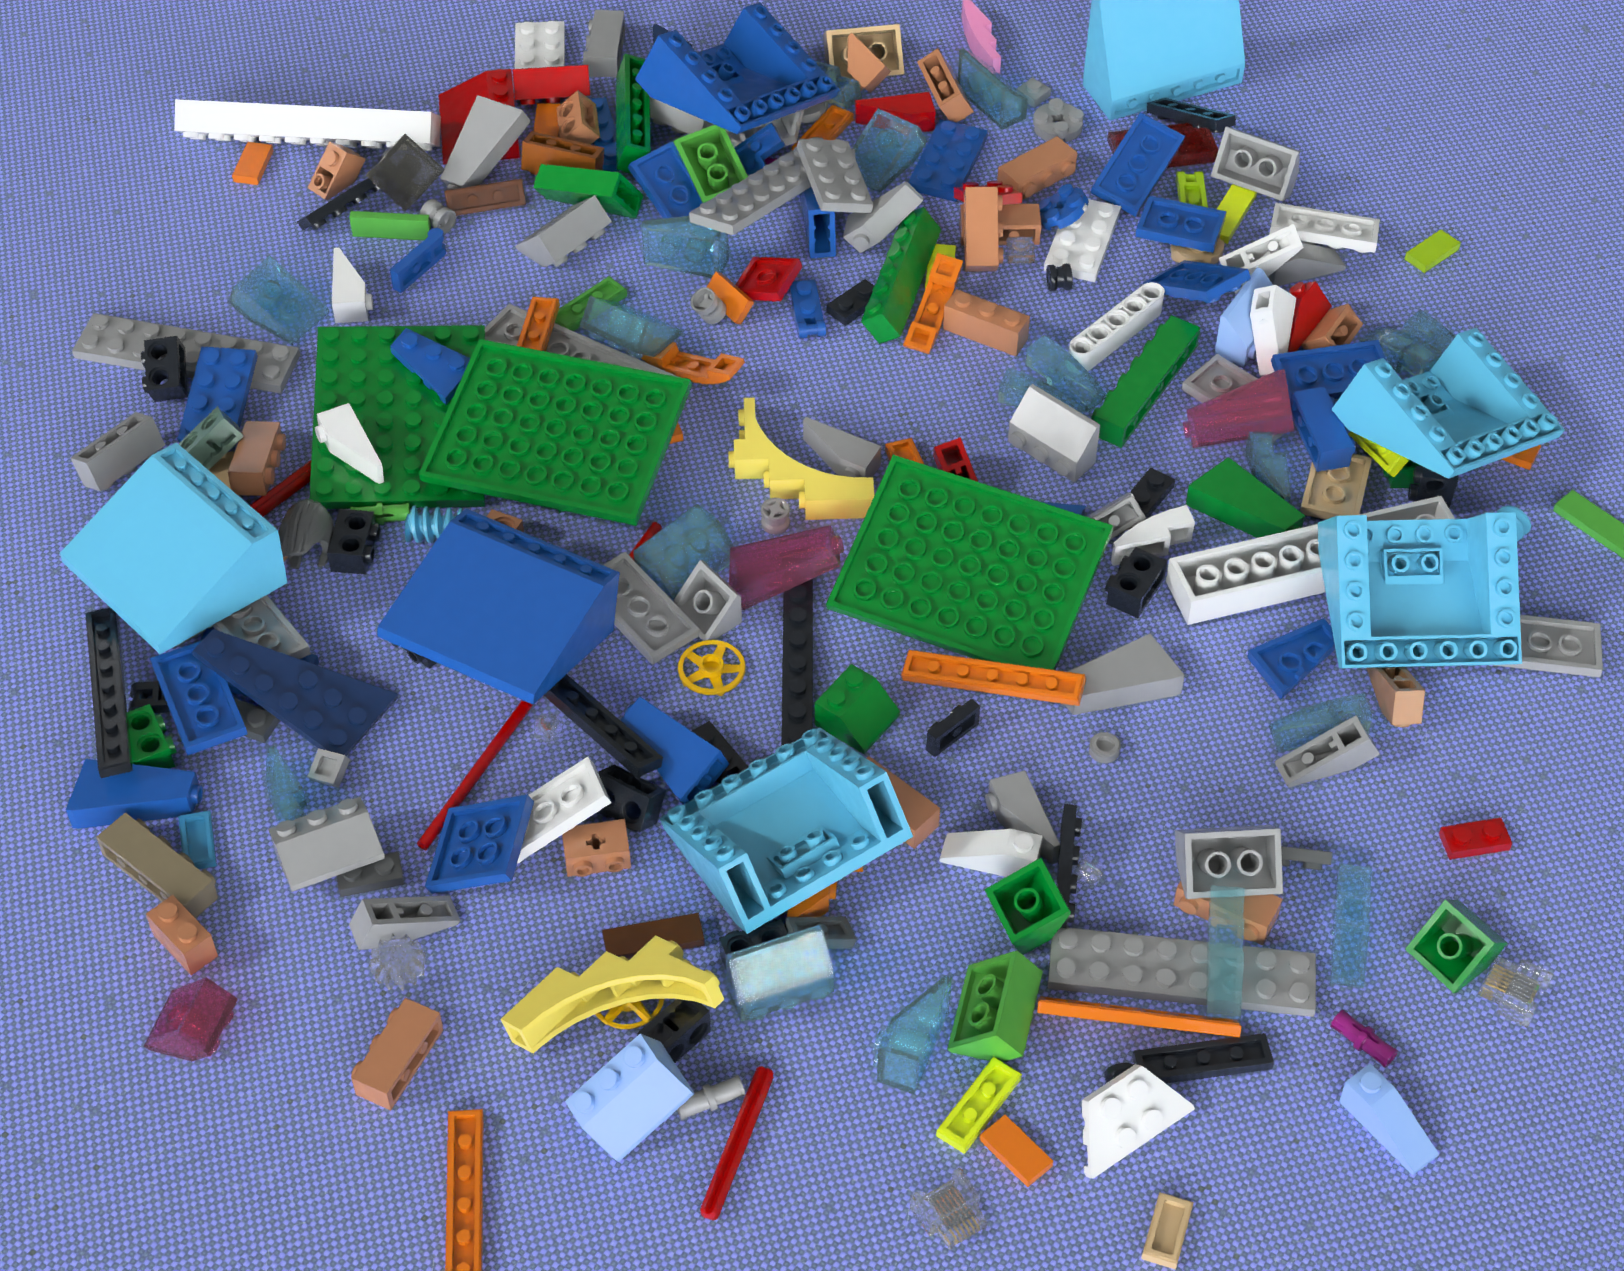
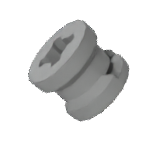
[761,498,790,535]

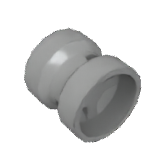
[420,199,456,234]
[690,288,726,324]

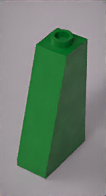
[533,164,644,219]
[1186,457,1305,538]

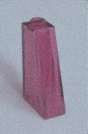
[1183,369,1294,448]
[729,525,844,610]

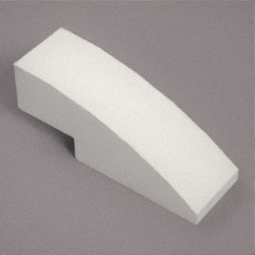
[1111,505,1195,566]

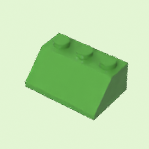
[674,125,748,203]
[947,950,1043,1062]

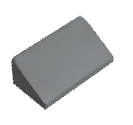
[1086,492,1146,540]

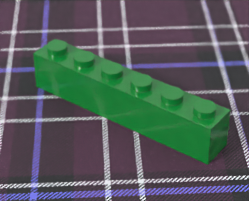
[616,54,651,174]
[861,207,941,344]
[1091,315,1201,448]

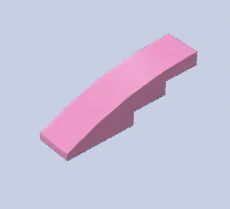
[961,0,1001,79]

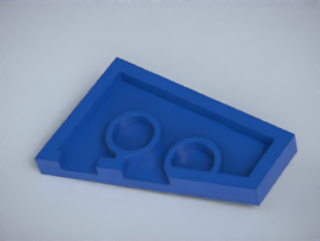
[390,328,470,405]
[1247,618,1335,700]

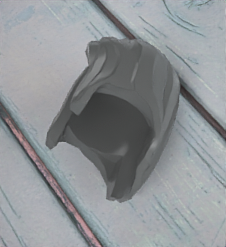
[278,499,334,569]

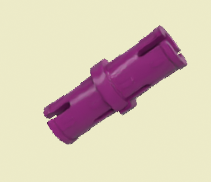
[1330,1009,1398,1068]

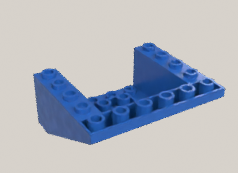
[635,2,840,134]
[377,509,620,705]

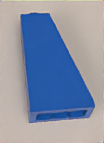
[799,187,836,258]
[620,697,729,805]
[66,759,203,829]

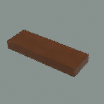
[444,178,526,216]
[602,913,705,960]

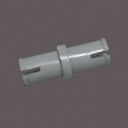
[677,1075,745,1121]

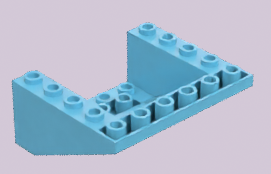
[1082,0,1245,121]
[1332,328,1565,479]
[60,442,288,654]
[1318,512,1522,669]
[659,727,913,934]

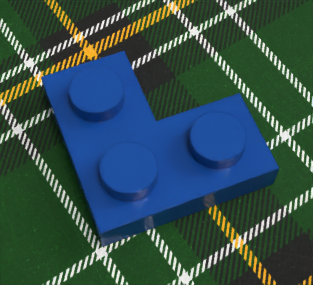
[734,122,786,176]

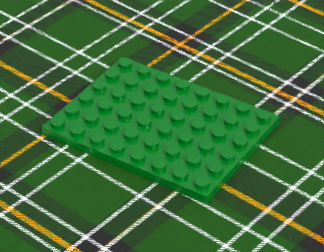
[309,325,485,509]
[418,339,692,526]
[826,455,1113,670]

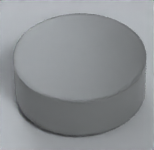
[1089,732,1121,763]

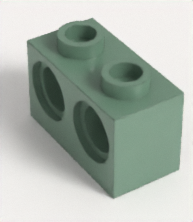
[179,406,244,470]

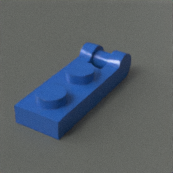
[390,228,446,293]
[789,279,826,339]

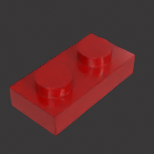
[1439,817,1512,860]

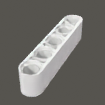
[1067,282,1165,374]

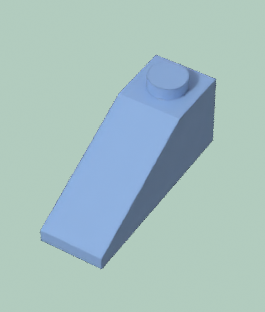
[1339,1063,1439,1175]

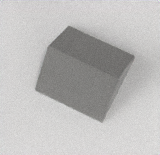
[673,560,742,641]

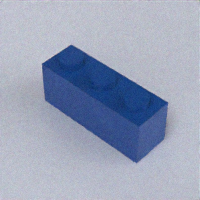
[1289,386,1356,472]

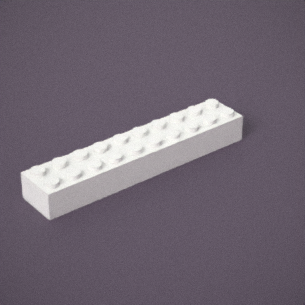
[175,99,441,151]
[1166,496,1455,625]

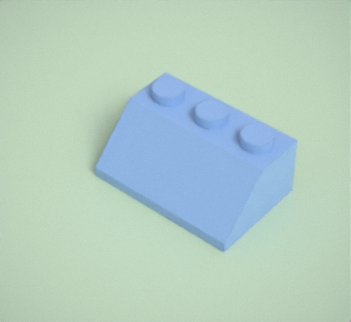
[1214,267,1273,368]
[565,1033,695,1161]

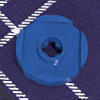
[1038,184,1089,230]

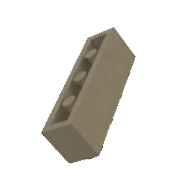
[96,813,218,918]

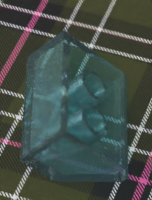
[958,48,1028,130]
[579,296,682,359]
[634,504,739,601]
[726,925,834,1022]

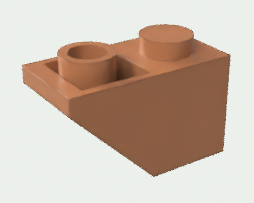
[307,142,366,200]

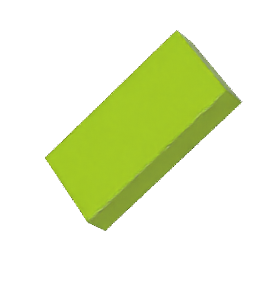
[1404,229,1461,273]

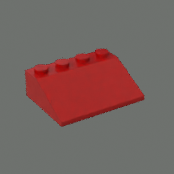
[438,69,520,165]

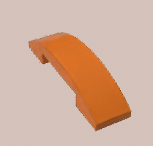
[903,253,963,354]
[639,337,745,384]

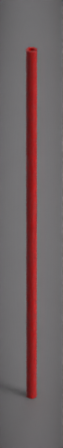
[417,522,662,850]

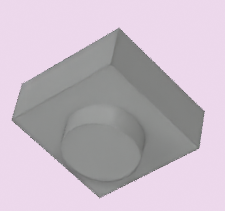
[1015,77,1051,108]
[307,748,350,788]

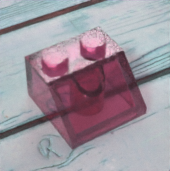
[143,977,238,1062]

